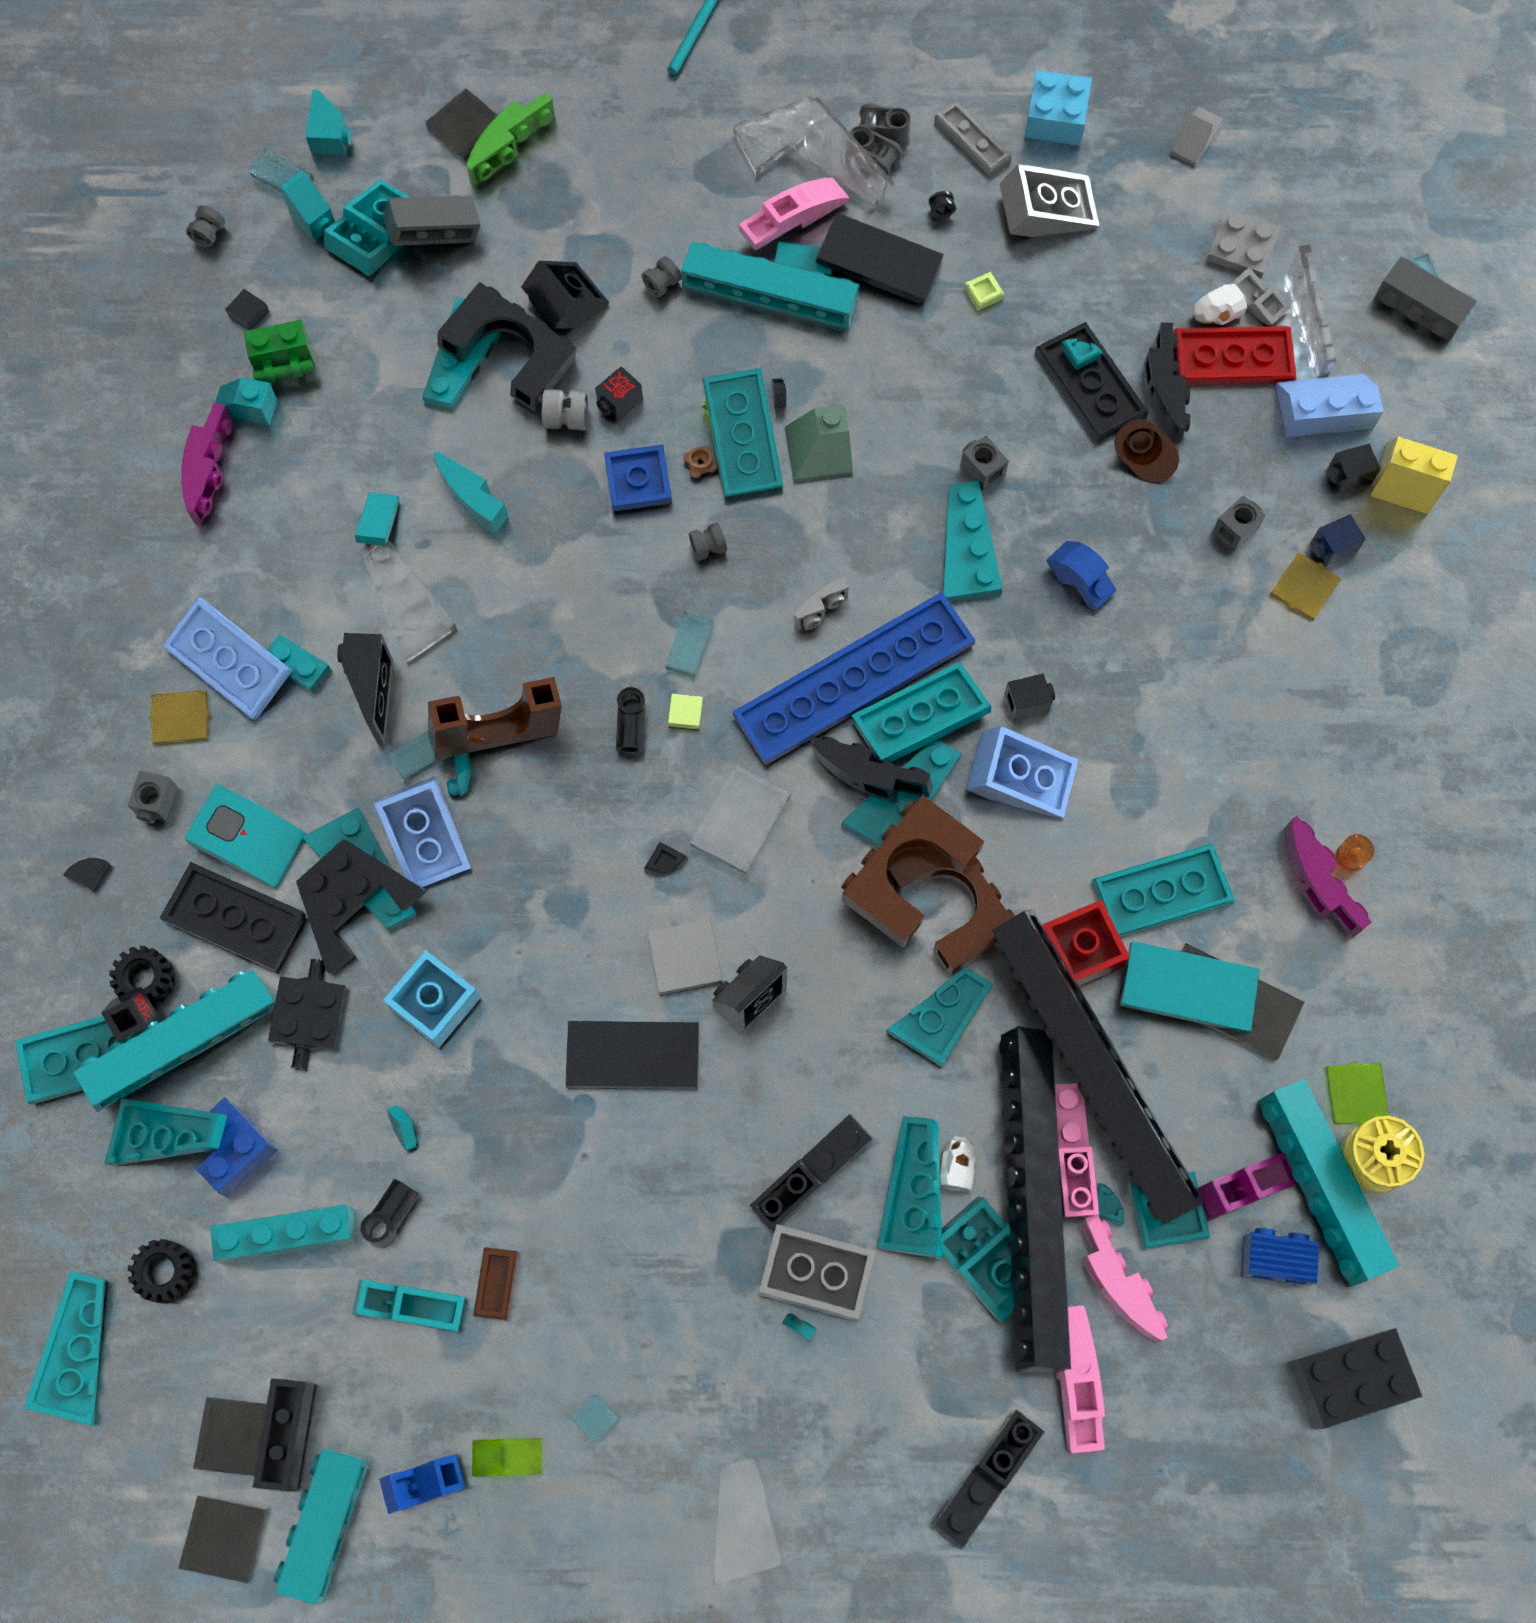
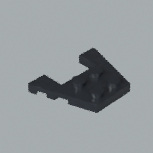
[296,839,427,975]

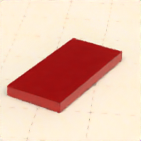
[1173,326,1297,385]

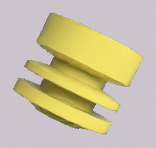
[1340,1116,1424,1194]

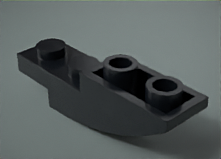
[1144,322,1190,443]
[810,737,933,803]
[750,1114,874,1231]
[932,1409,1044,1550]

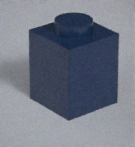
[1311,514,1366,566]

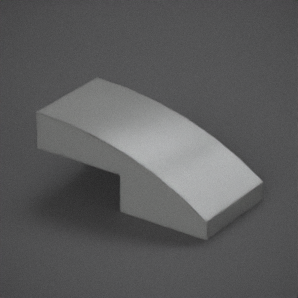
[1230,267,1291,326]

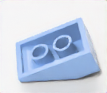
[966,726,1079,819]
[374,776,471,887]

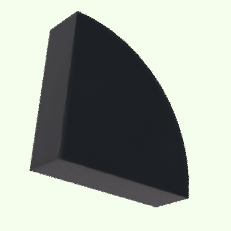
[771,378,786,409]
[644,842,688,875]
[63,858,110,892]

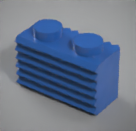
[1242,1228,1320,1286]

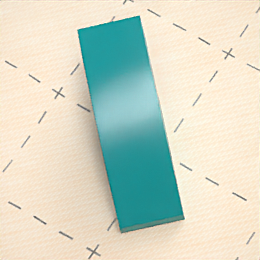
[433,451,508,535]
[351,1279,465,1332]

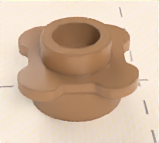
[683,446,718,478]

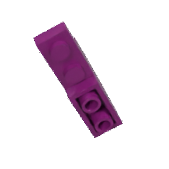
[181,402,233,525]
[1284,816,1372,938]

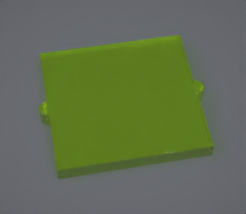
[1326,1061,1389,1125]

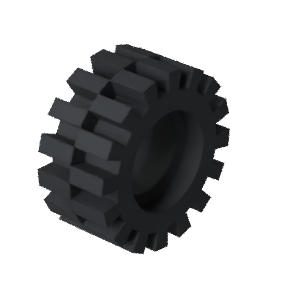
[109,946,175,1006]
[128,1239,196,1304]

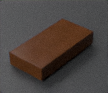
[473,1247,519,1321]

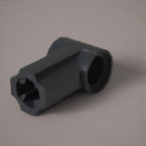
[616,687,646,753]
[360,1178,420,1248]

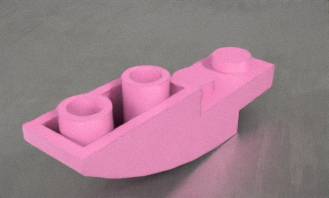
[739,177,849,251]
[1055,1083,1099,1217]
[1080,1216,1168,1343]
[1056,1305,1105,1454]

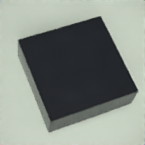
[225,289,268,329]

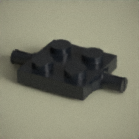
[268,959,346,1070]

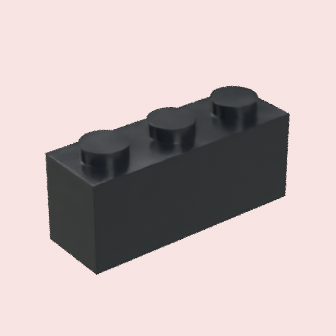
[252,1378,314,1492]

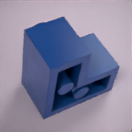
[195,1097,277,1198]

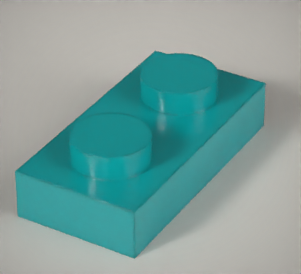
[267,634,331,693]

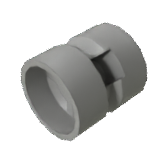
[542,389,588,431]

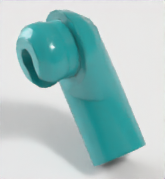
[447,753,472,796]

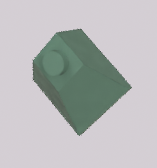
[785,404,853,482]

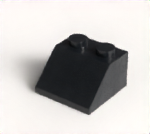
[521,260,610,329]

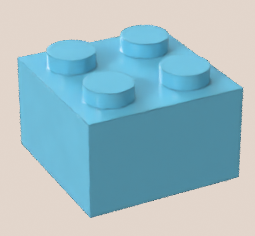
[1024,70,1092,146]
[383,950,481,1048]

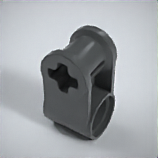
[859,104,911,146]
[846,125,903,178]

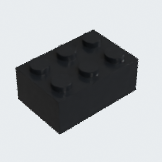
[1289,1328,1423,1429]

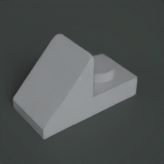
[1170,106,1223,166]

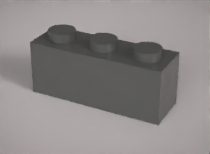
[383,195,481,246]
[1375,256,1477,341]

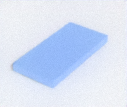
[162,597,292,720]

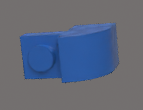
[1046,541,1117,610]
[379,1454,466,1514]

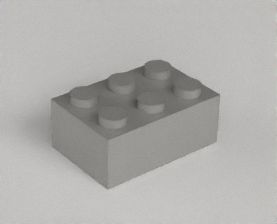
[759,1224,876,1322]

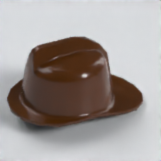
[1114,419,1179,483]

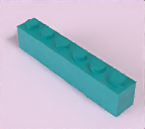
[681,241,859,329]
[73,969,275,1112]
[1258,1079,1399,1287]

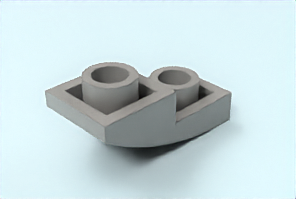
[794,577,849,631]

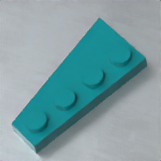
[302,807,417,931]

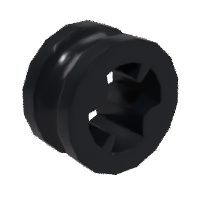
[928,191,956,218]

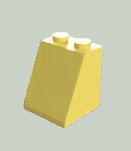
[1370,437,1458,514]

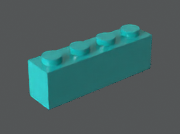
[210,1204,357,1264]
[274,1448,369,1605]

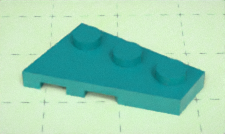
[886,966,993,1067]

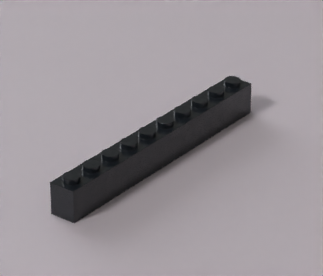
[992,909,1204,1225]
[999,1026,1071,1374]

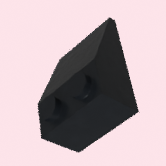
[337,633,393,745]
[712,955,787,1034]

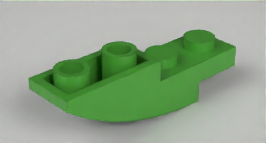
[466,92,555,186]

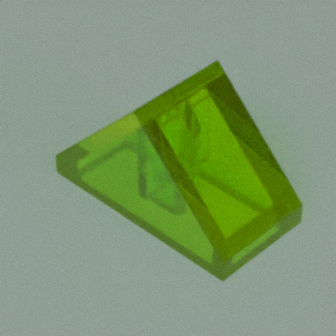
[472,1438,542,1477]

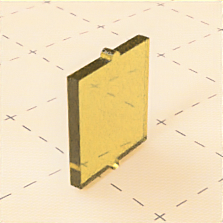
[1270,552,1341,621]
[148,690,211,745]

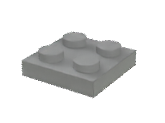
[1206,208,1281,279]

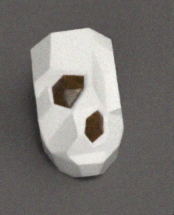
[1193,284,1247,325]
[940,1136,976,1193]

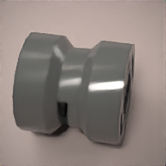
[186,206,225,247]
[641,256,682,298]
[688,523,727,561]

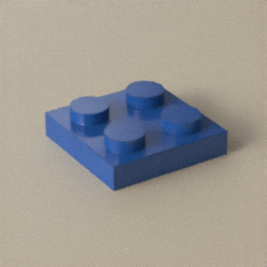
[604,444,672,511]

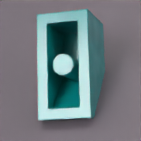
[306,89,352,156]
[280,170,335,242]
[215,377,278,426]

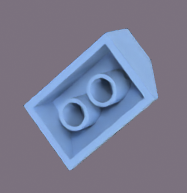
[1276,374,1384,437]

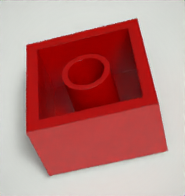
[1043,899,1130,986]

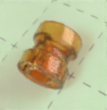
[1334,834,1374,874]

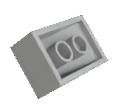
[999,164,1099,237]

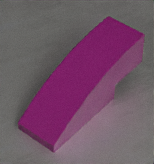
[1197,1153,1298,1220]

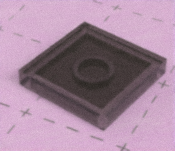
[426,88,498,161]
[193,1397,267,1476]
[178,1495,268,1583]

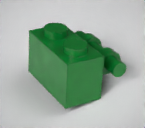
[243,319,314,383]

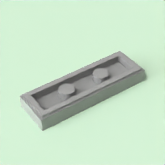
[934,100,1012,176]

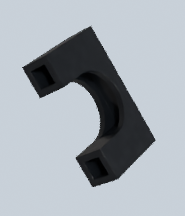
[438,282,577,412]

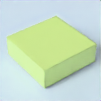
[964,272,1004,311]
[668,694,703,730]

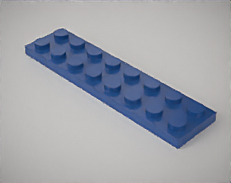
[733,592,975,766]

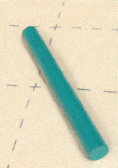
[667,0,717,75]

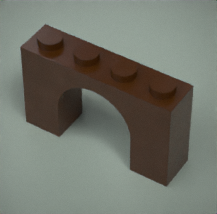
[428,677,562,759]
[841,795,984,948]
[886,848,1015,976]

